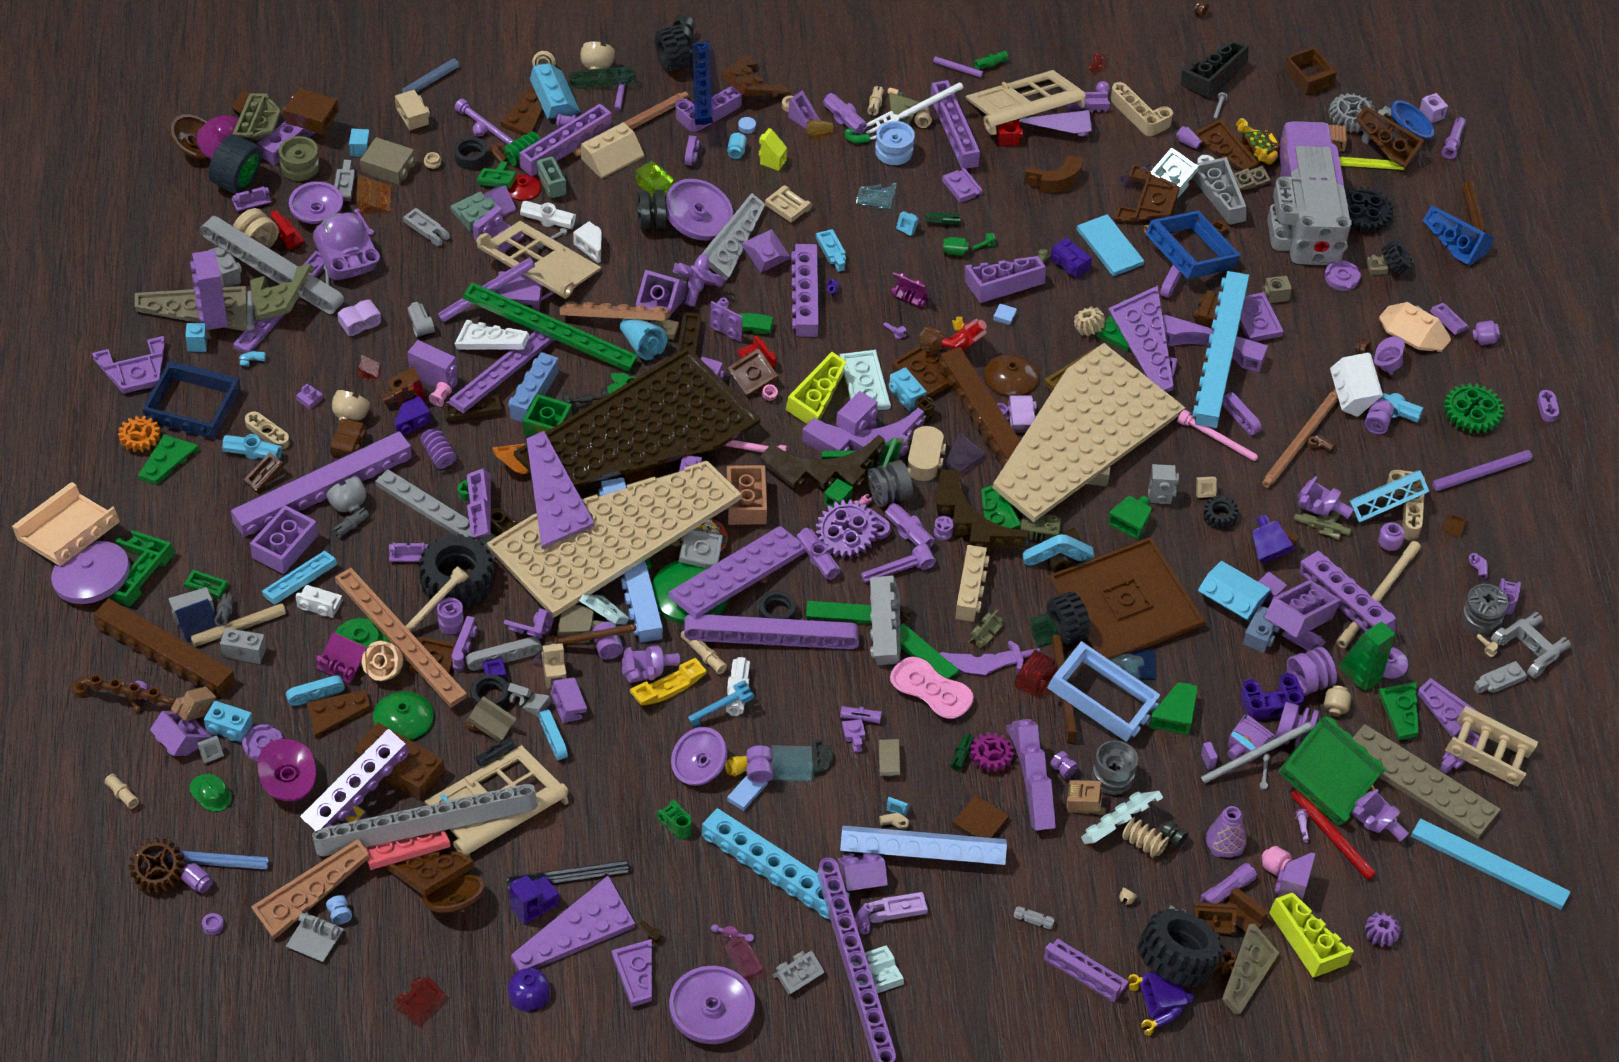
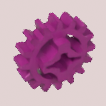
[970,732,1014,773]

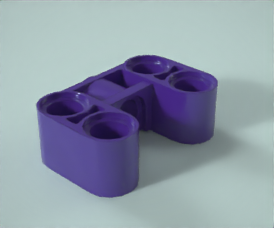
[1240,673,1304,721]

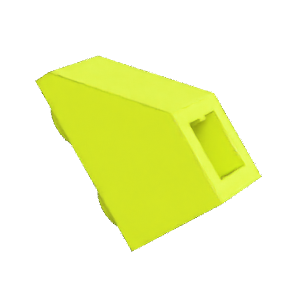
[759,128,787,171]

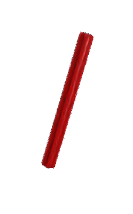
[1291,789,1376,880]

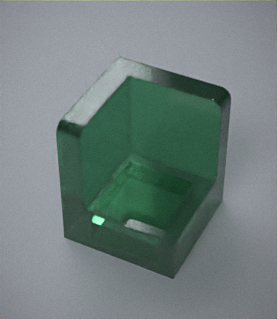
[1029,613,1057,647]

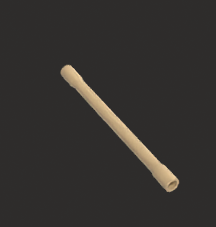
[1337,541,1421,649]

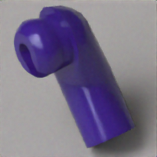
[826,278,839,296]

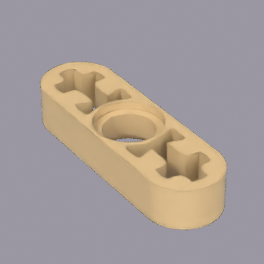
[245,412,289,450]

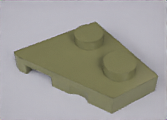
[889,93,920,126]

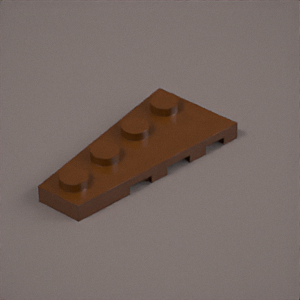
[1194,119,1259,171]

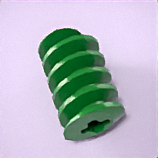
[504,132,541,166]

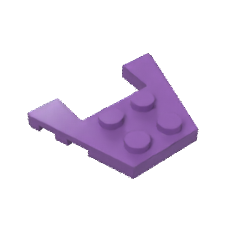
[92,336,165,394]

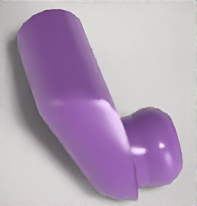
[1469,553,1488,580]
[855,903,873,934]

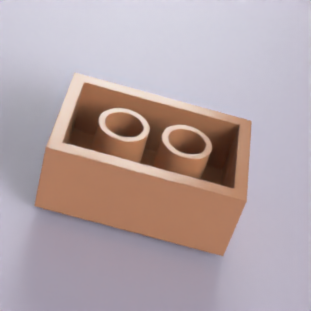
[726,465,767,525]

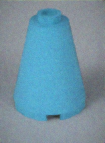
[620,319,668,360]

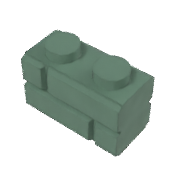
[537,156,566,199]

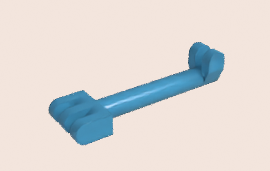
[688,680,754,729]

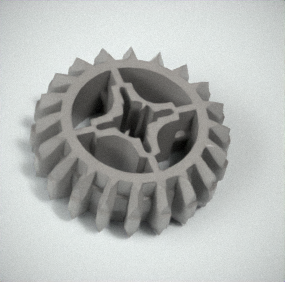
[1329,93,1375,134]

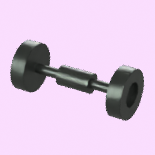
[562,388,609,404]

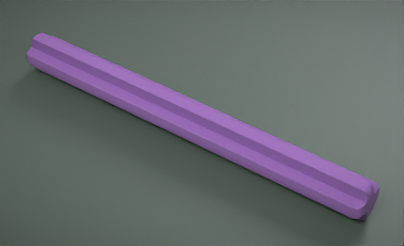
[438,258,535,322]
[1432,450,1533,491]

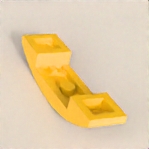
[630,658,707,705]

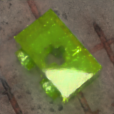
[635,161,675,198]

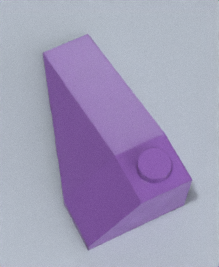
[1020,110,1091,136]

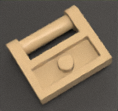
[765,185,813,223]

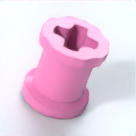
[429,382,452,407]

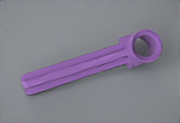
[861,544,936,583]

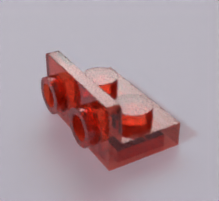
[393,975,445,1024]

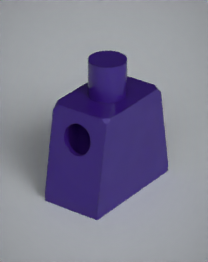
[1252,515,1296,564]

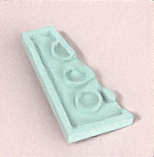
[1081,791,1163,844]

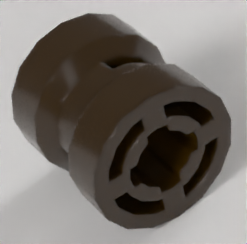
[915,396,934,422]

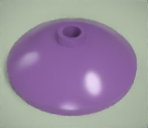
[289,182,343,224]
[671,727,727,786]

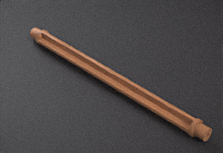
[573,91,689,157]
[1262,389,1339,488]

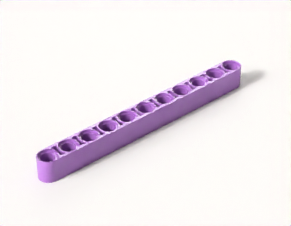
[817,858,896,1062]

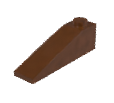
[1356,105,1424,168]

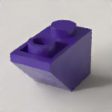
[394,396,431,435]

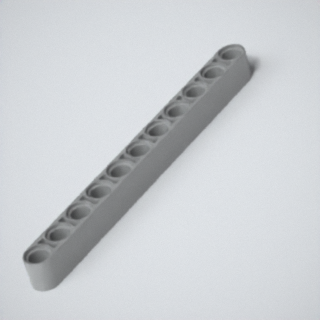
[312,784,538,856]

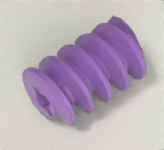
[420,429,457,469]

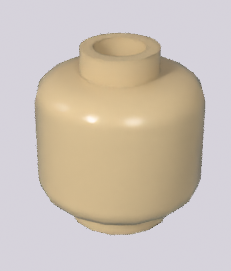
[1324,686,1352,717]

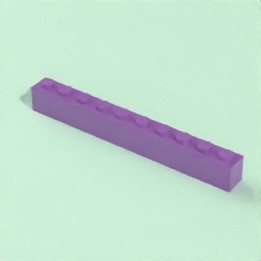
[231,431,412,537]

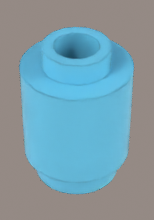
[727,133,747,159]

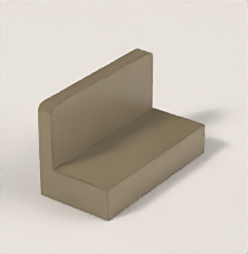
[466,697,516,743]

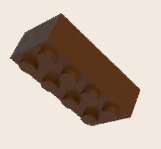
[353,722,445,801]

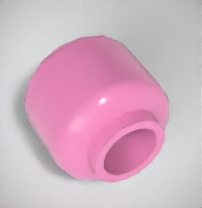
[1262,846,1293,877]

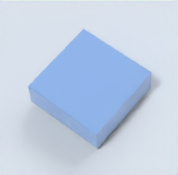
[993,304,1017,325]

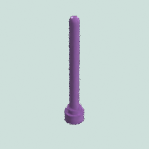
[455,98,514,144]

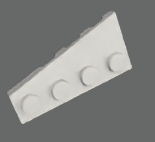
[455,320,529,350]

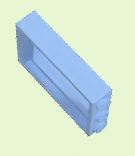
[1047,641,1160,742]

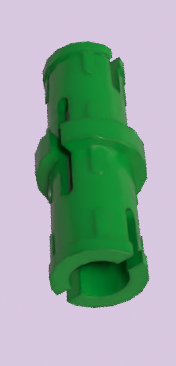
[974,51,1008,70]

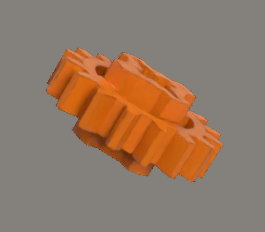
[118,416,160,452]

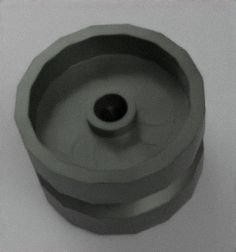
[637,190,666,230]

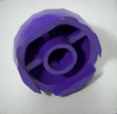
[508,968,550,1012]

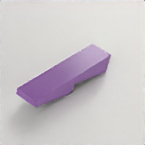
[467,468,491,540]

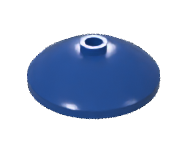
[1391,100,1434,140]

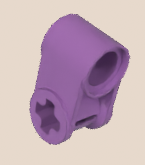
[1499,578,1521,615]

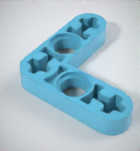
[1022,535,1094,565]

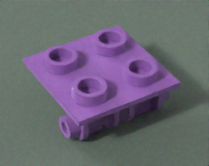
[710,298,743,342]

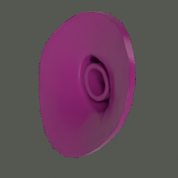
[196,115,239,159]
[258,739,316,801]

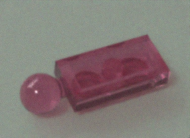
[721,926,763,980]

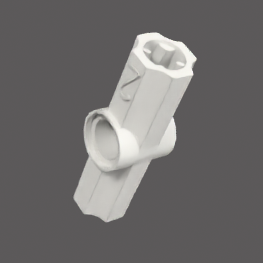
[520,201,576,229]
[726,657,750,716]

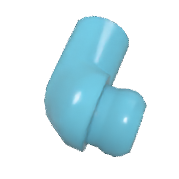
[239,351,266,366]

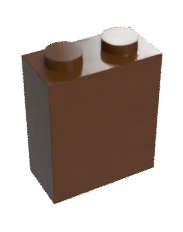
[283,88,339,135]

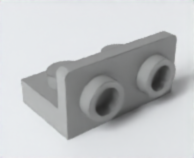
[772,950,824,995]

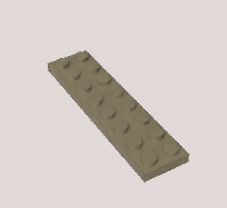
[1353,724,1501,839]

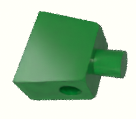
[1108,496,1152,541]

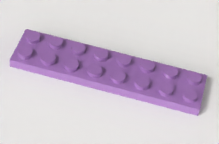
[669,526,806,619]

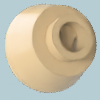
[532,51,556,66]

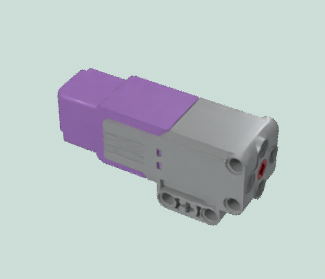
[1267,121,1351,265]

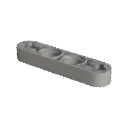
[465,637,542,670]

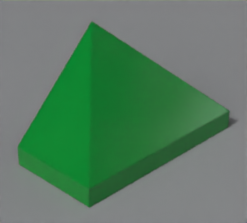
[879,437,904,468]

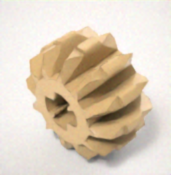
[1074,306,1105,337]

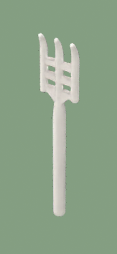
[866,83,963,140]

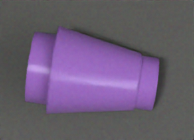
[1176,126,1202,150]

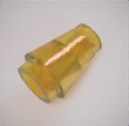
[806,119,833,136]

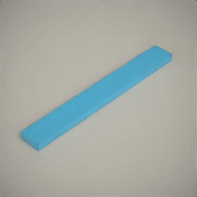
[1411,818,1571,910]

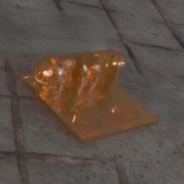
[356,175,391,212]

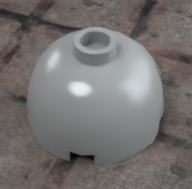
[326,477,366,513]

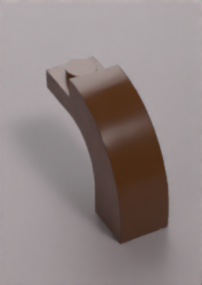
[1024,155,1084,193]

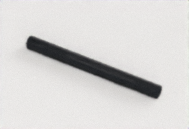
[506,860,630,889]

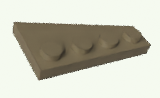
[1222,924,1279,1014]

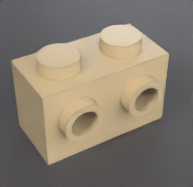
[395,90,430,131]

